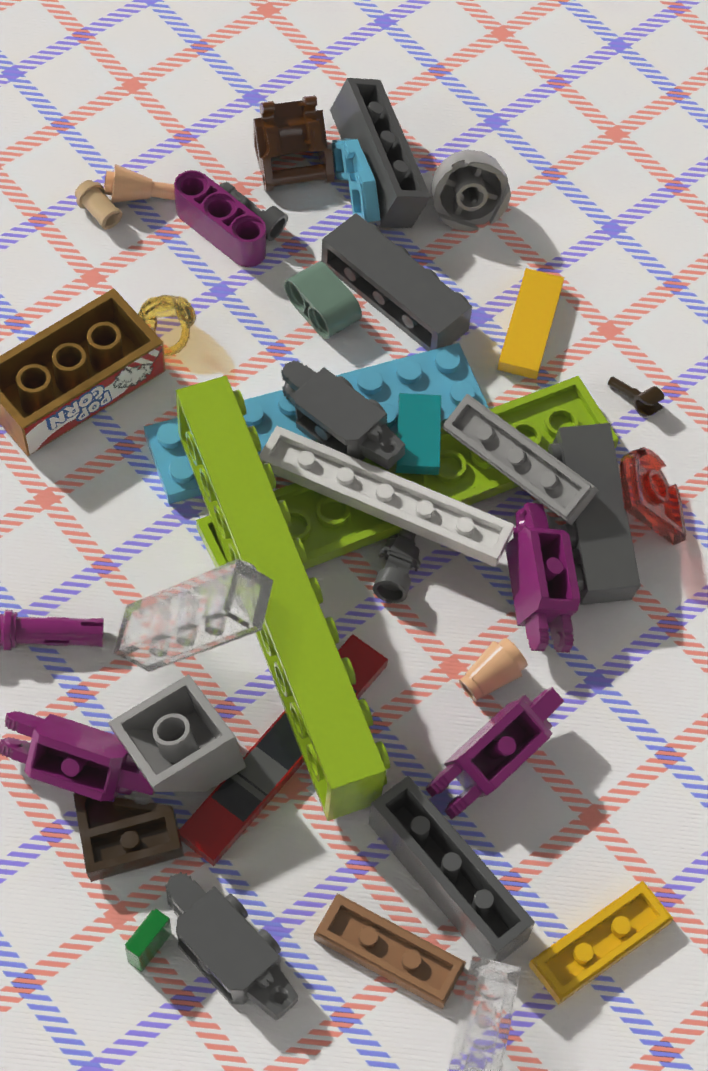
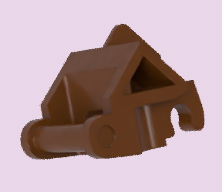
[253,95,335,192]

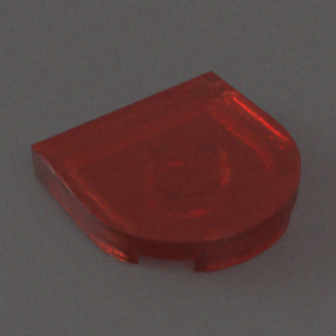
[620,447,687,545]

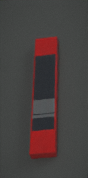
[179,634,388,866]

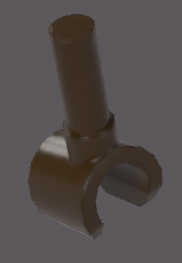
[608,376,664,417]

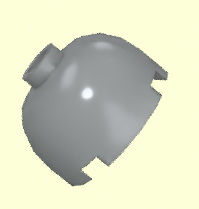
[431,150,511,231]

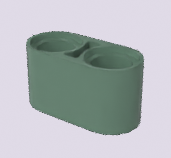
[284,261,362,339]

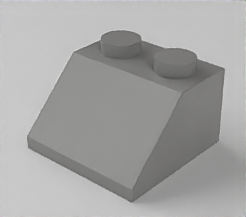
[108,674,246,792]

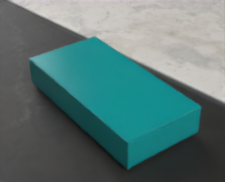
[396,393,441,475]

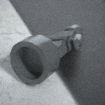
[219,182,288,241]
[373,529,421,603]

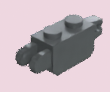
[281,360,405,470]
[165,872,298,1020]

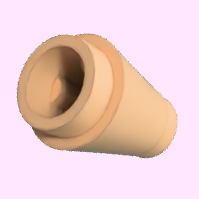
[459,638,528,702]

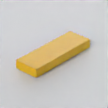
[497,268,565,380]
[528,881,674,1005]

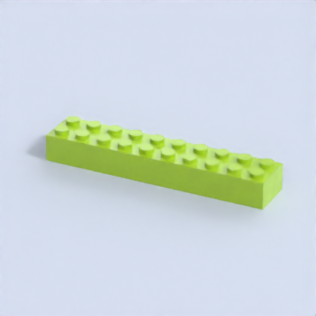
[176,375,391,821]

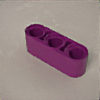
[174,170,266,267]

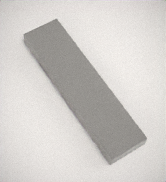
[441,394,599,525]

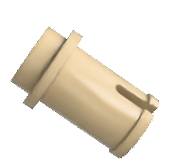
[75,180,123,230]

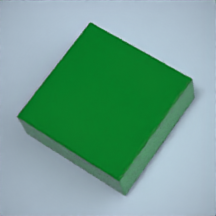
[125,909,172,972]

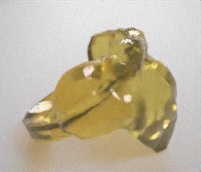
[138,295,197,356]

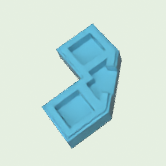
[331,138,381,222]

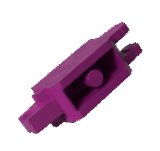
[505,502,581,653]
[425,687,564,820]
[0,711,155,801]

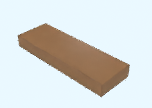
[314,893,466,1009]

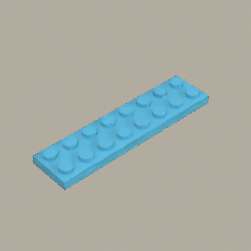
[144,343,489,504]

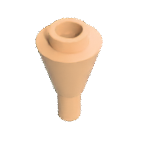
[104,164,175,203]

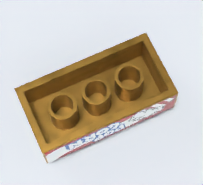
[0,288,166,456]

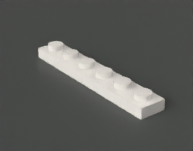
[259,426,515,567]

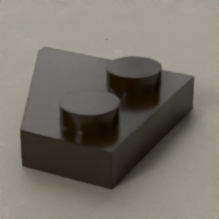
[73,793,184,882]

